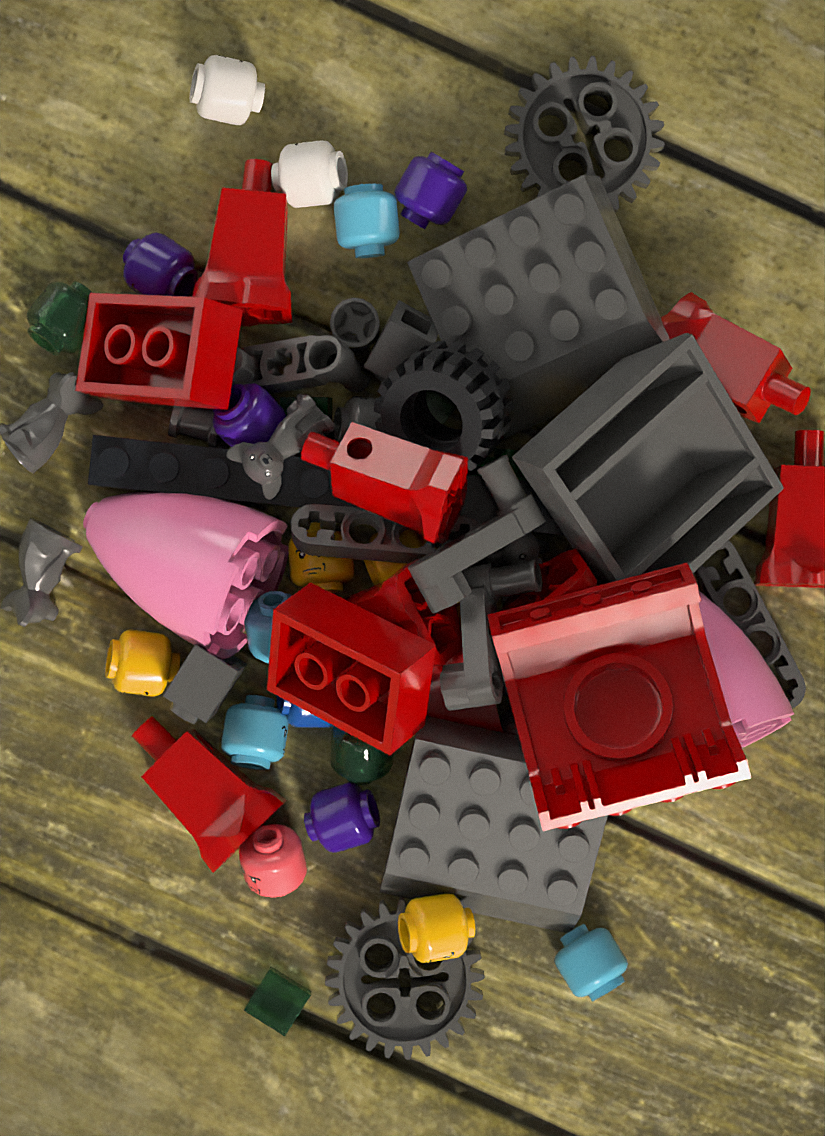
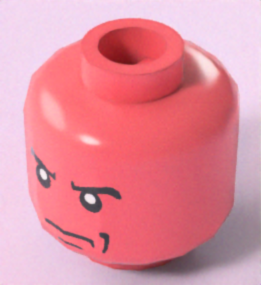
[239,824,307,898]

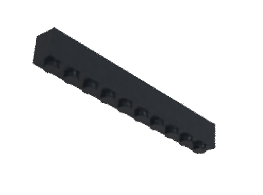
[88,435,564,536]

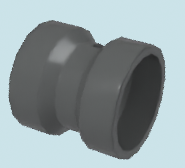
[330,298,380,352]

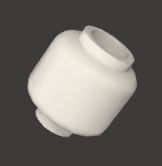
[189,55,265,125]
[271,140,348,208]

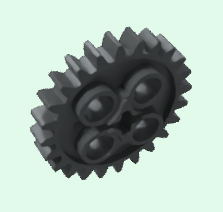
[504,56,665,213]
[325,897,485,1060]

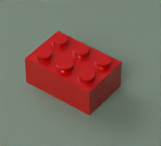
[75,293,243,410]
[267,582,436,755]

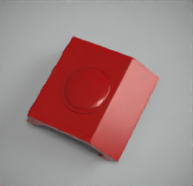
[487,562,751,831]

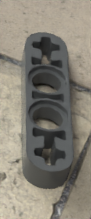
[291,504,482,566]
[695,540,806,709]

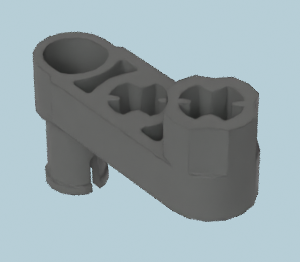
[232,335,371,394]
[408,455,546,613]
[440,559,543,710]

